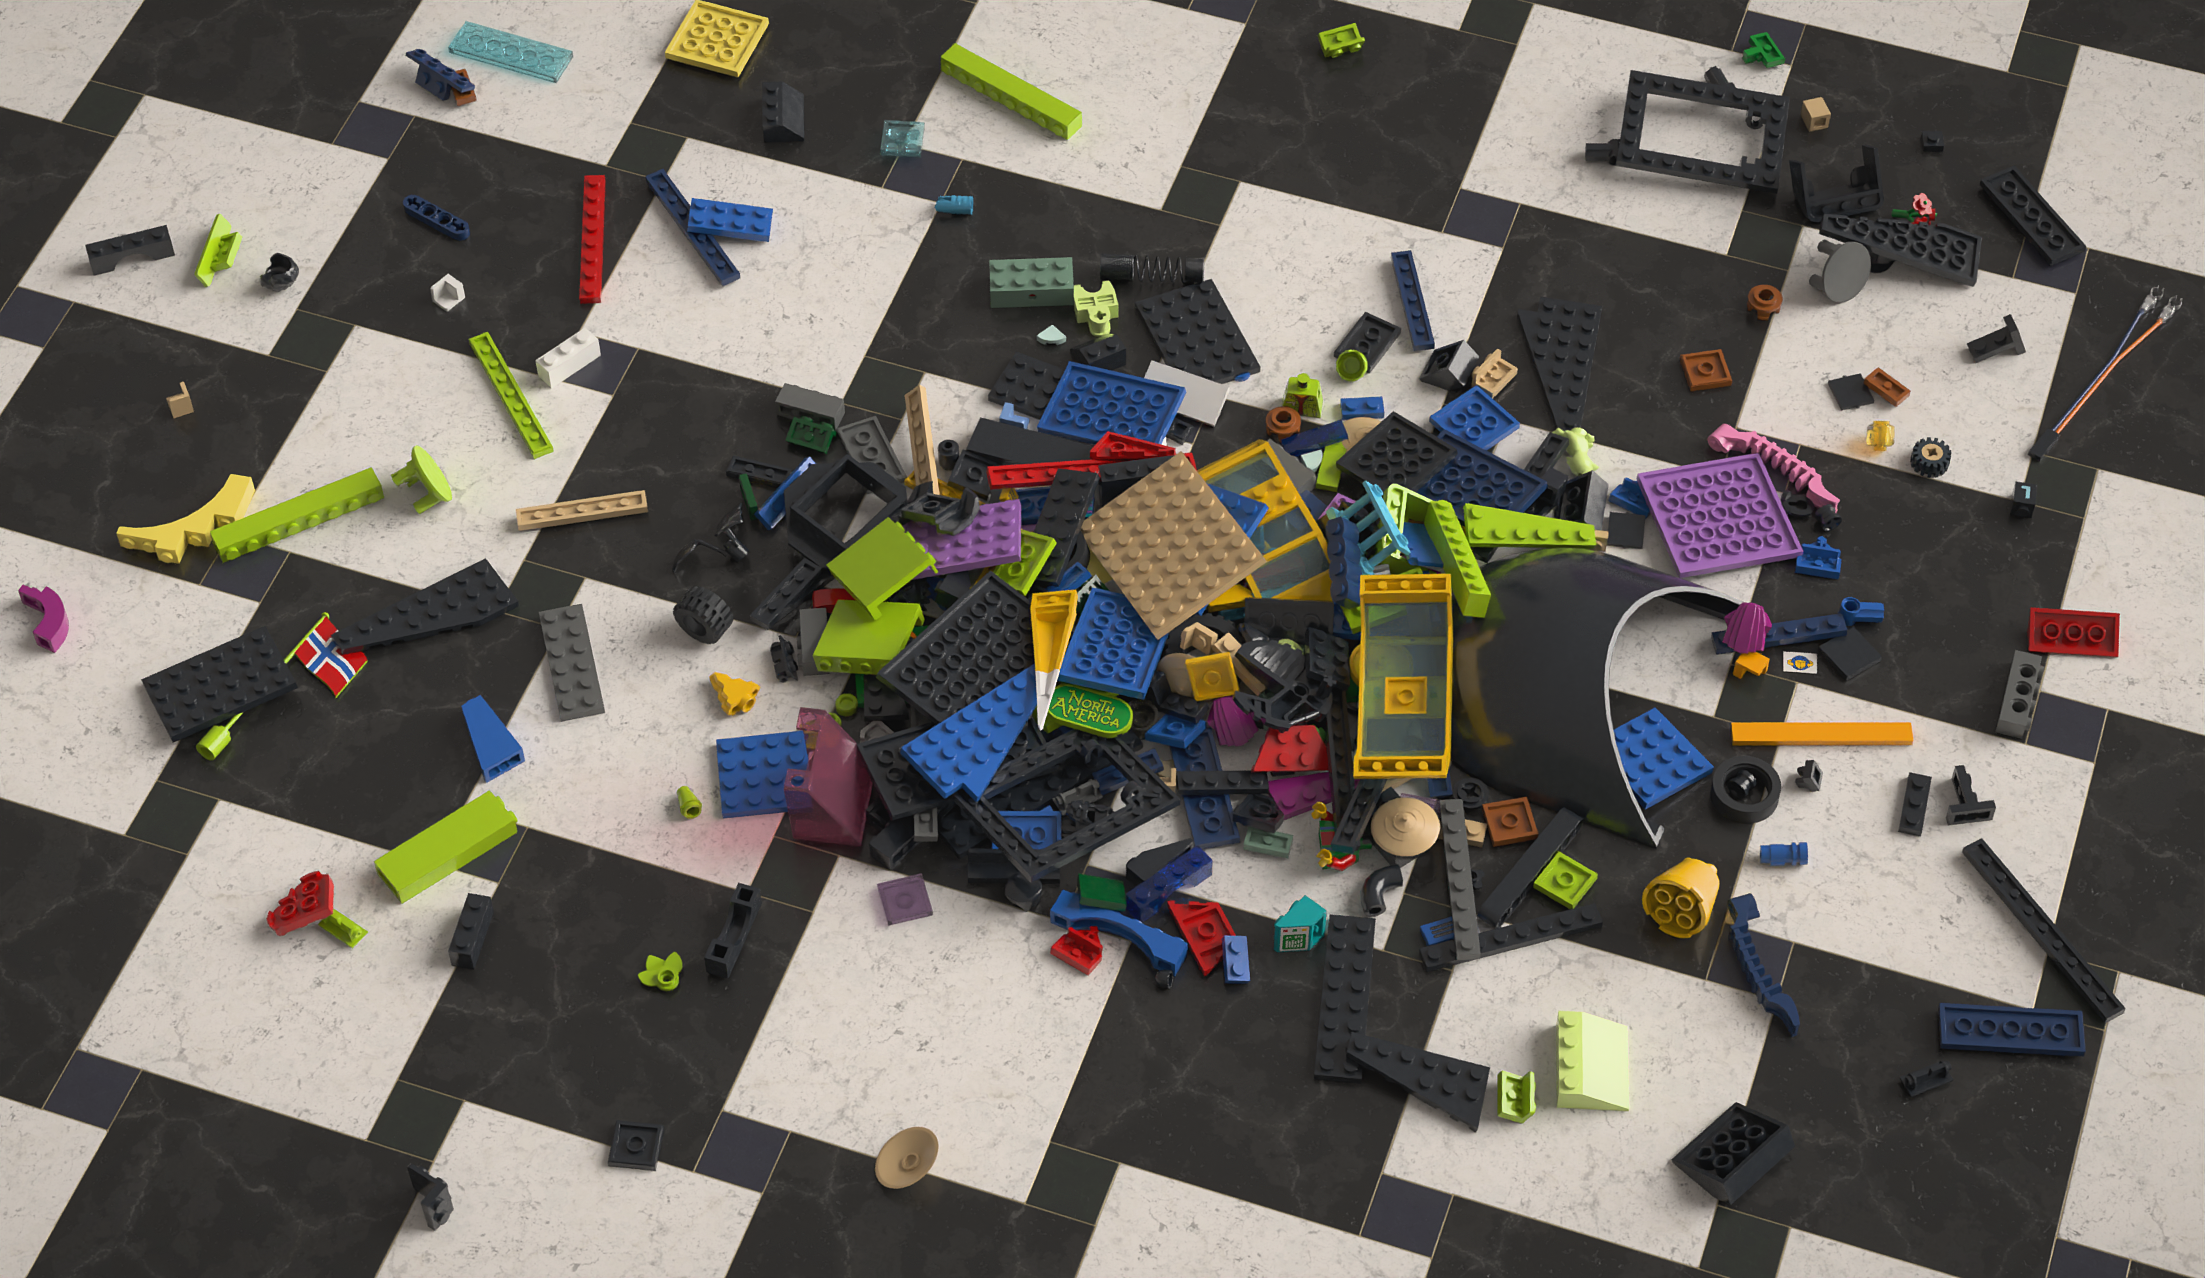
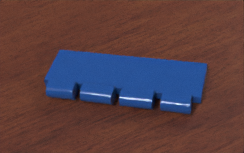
[1402,522,1444,568]

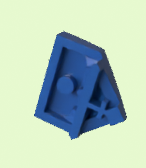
[1608,478,1651,519]
[1795,536,1841,579]

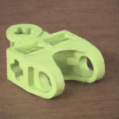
[1074,280,1118,337]

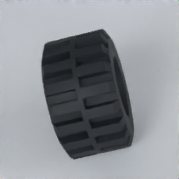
[673,586,734,644]

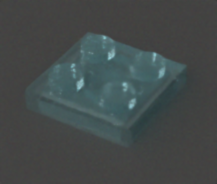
[880,120,925,157]

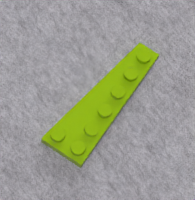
[1463,503,1596,549]

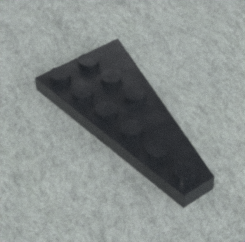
[1346,1032,1490,1132]

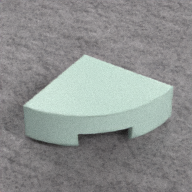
[1037,325,1066,345]
[1301,450,1322,473]

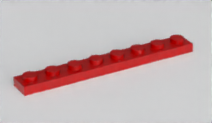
[580,175,606,304]

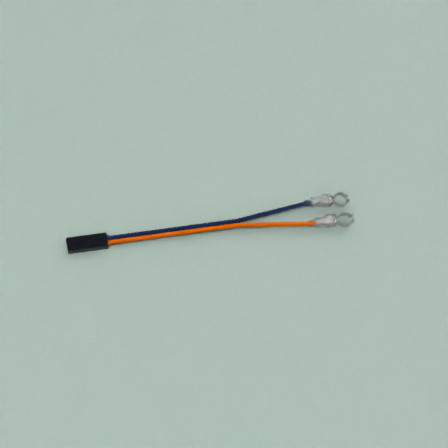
[2028,285,2182,461]

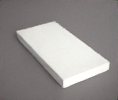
[1144,361,1230,427]

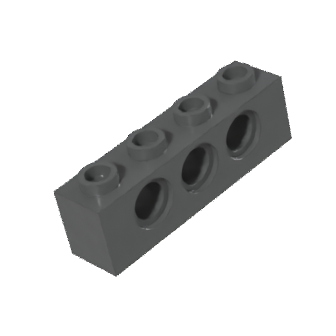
[1996,650,2044,739]

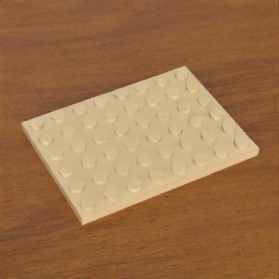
[1080,451,1267,640]

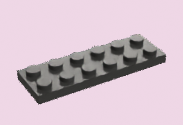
[539,604,605,722]

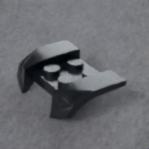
[887,481,980,536]

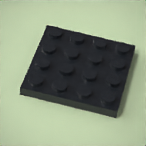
[1336,411,1458,496]

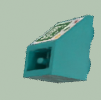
[1274,895,1327,952]

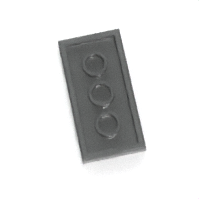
[836,416,907,494]

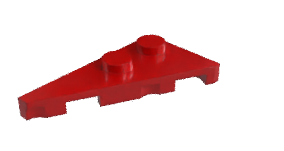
[1090,431,1176,459]

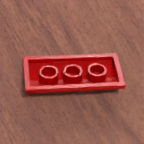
[2027,607,2120,657]

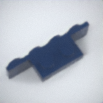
[405,49,475,101]

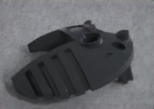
[1233,640,1336,733]

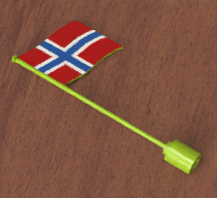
[196,612,368,760]

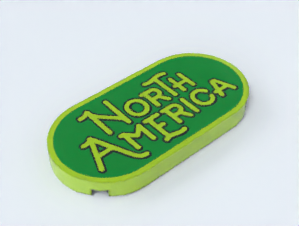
[1047,684,1133,738]

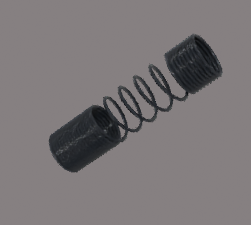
[1100,253,1204,283]

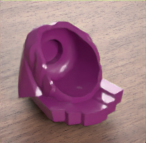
[1722,602,1772,654]
[1207,695,1259,747]

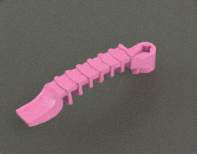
[1707,424,1840,513]

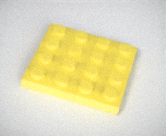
[665,0,769,77]

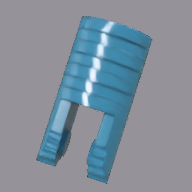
[934,195,973,215]

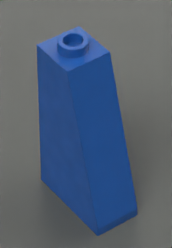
[461,695,525,783]

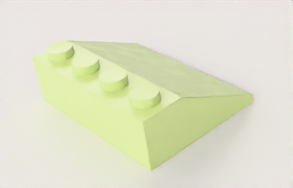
[1556,1011,1629,1111]

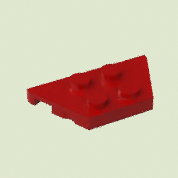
[1251,725,1329,772]
[1167,901,1236,976]

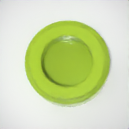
[835,694,858,716]

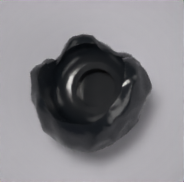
[260,253,299,292]

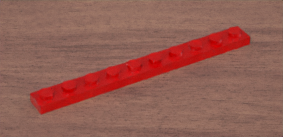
[986,453,1197,490]

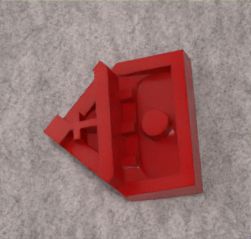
[1050,926,1103,976]

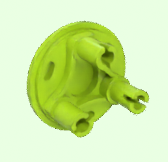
[391,445,452,514]

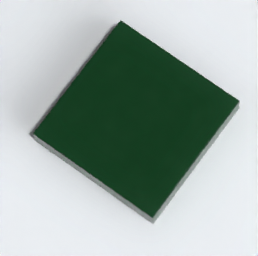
[1077,873,1127,912]

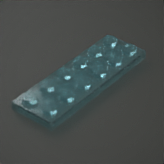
[448,21,573,83]

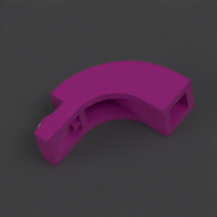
[18,584,69,653]

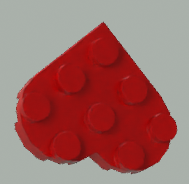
[266,871,334,936]

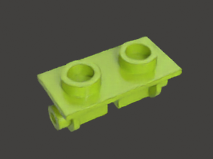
[318,908,368,949]

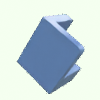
[999,402,1030,429]

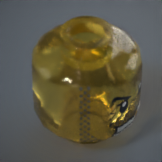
[1866,421,1895,451]

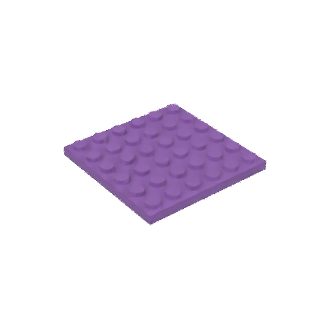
[1636,453,1803,578]

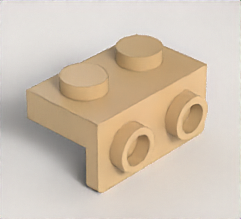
[1472,349,1518,399]

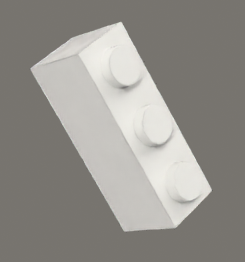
[536,328,601,388]

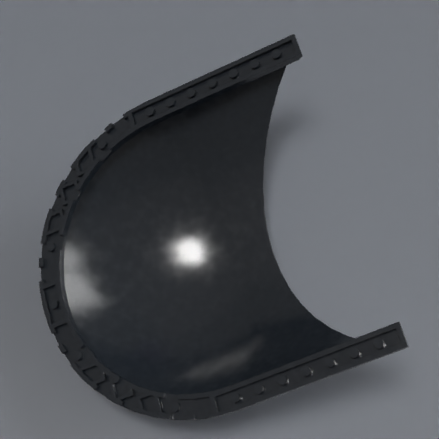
[1409,547,1745,849]

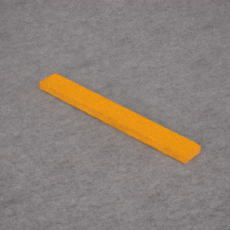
[1730,722,1914,745]

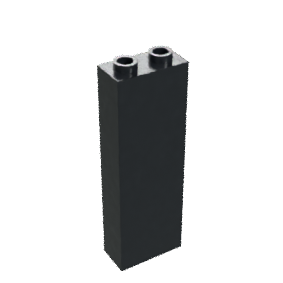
[966,417,1094,466]

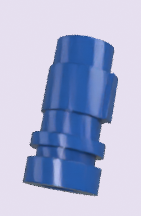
[1760,842,1808,866]

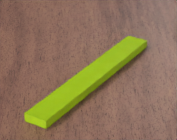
[469,332,554,459]

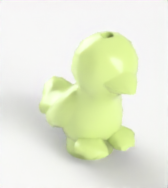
[1552,428,1599,476]

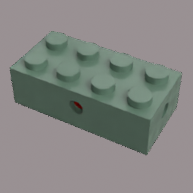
[989,257,1074,308]

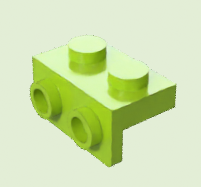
[1317,23,1365,58]
[1497,1070,1536,1123]

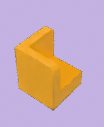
[1733,652,1770,679]

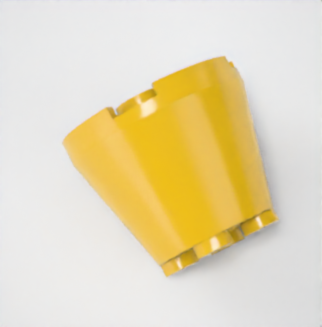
[1642,858,1719,938]

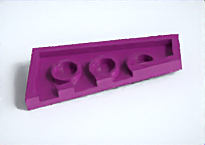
[1268,768,1360,820]

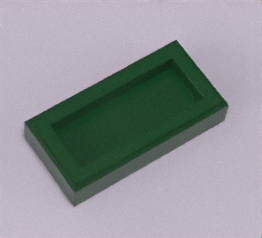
[739,473,758,521]

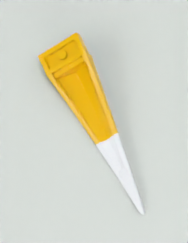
[1030,589,1078,731]

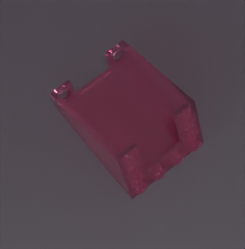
[784,707,873,846]

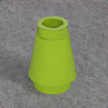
[676,786,702,819]

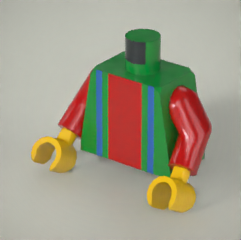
[1311,801,1372,871]

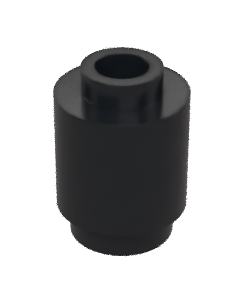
[938,440,959,471]

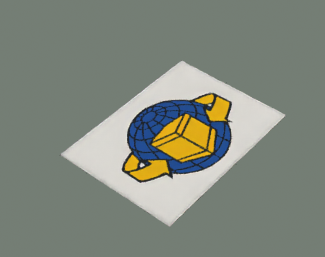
[1783,651,1817,674]

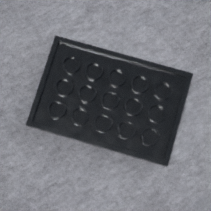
[1135,279,1261,384]
[141,626,298,743]

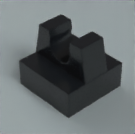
[1795,760,1823,792]

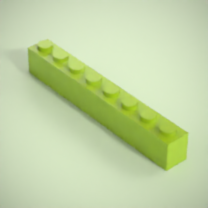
[941,43,1082,140]
[210,467,384,563]
[1424,500,1491,618]

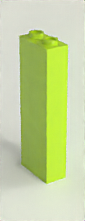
[374,790,518,904]

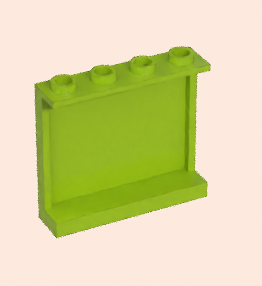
[826,517,938,621]
[813,600,925,675]

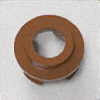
[1747,285,1783,320]
[1266,406,1301,443]

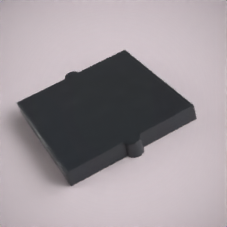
[1828,373,1875,411]
[1607,512,1646,549]

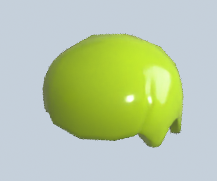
[1336,350,1368,382]

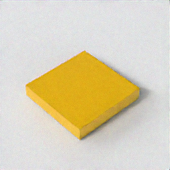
[1185,652,1239,701]

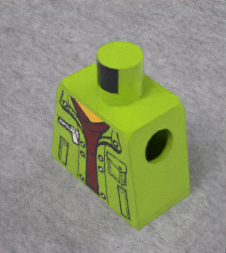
[1282,373,1323,418]

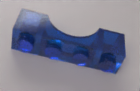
[1126,845,1213,923]

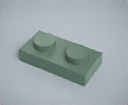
[1243,826,1293,859]

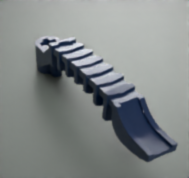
[1727,893,1800,1037]

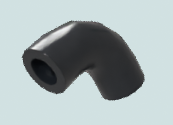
[1360,864,1403,917]

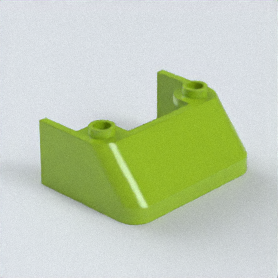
[1377,484,1437,575]

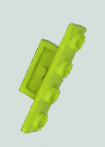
[194,214,242,287]

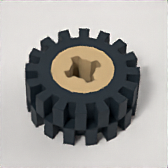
[1910,437,1952,478]

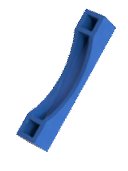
[1050,890,1188,977]

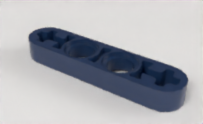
[403,195,470,241]

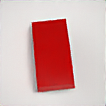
[812,588,856,613]

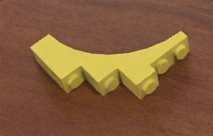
[116,474,255,564]

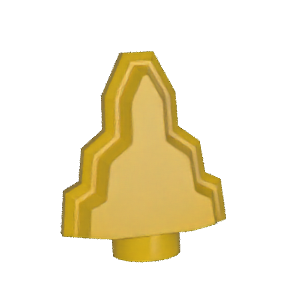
[709,672,761,716]

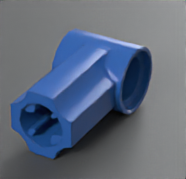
[1838,597,1884,626]

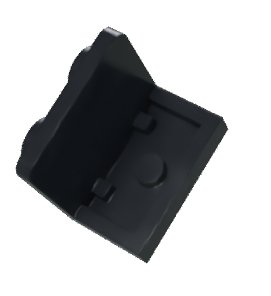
[407,1163,454,1231]

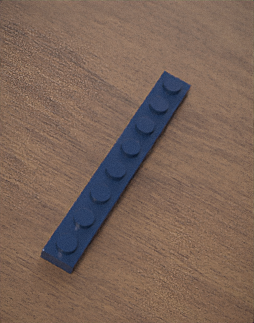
[645,169,741,286]

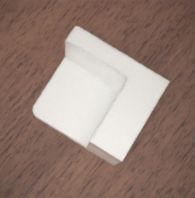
[430,274,465,311]

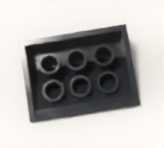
[1671,1102,1795,1205]

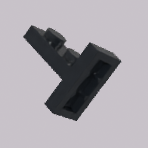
[1967,314,2026,363]
[1946,765,1996,826]

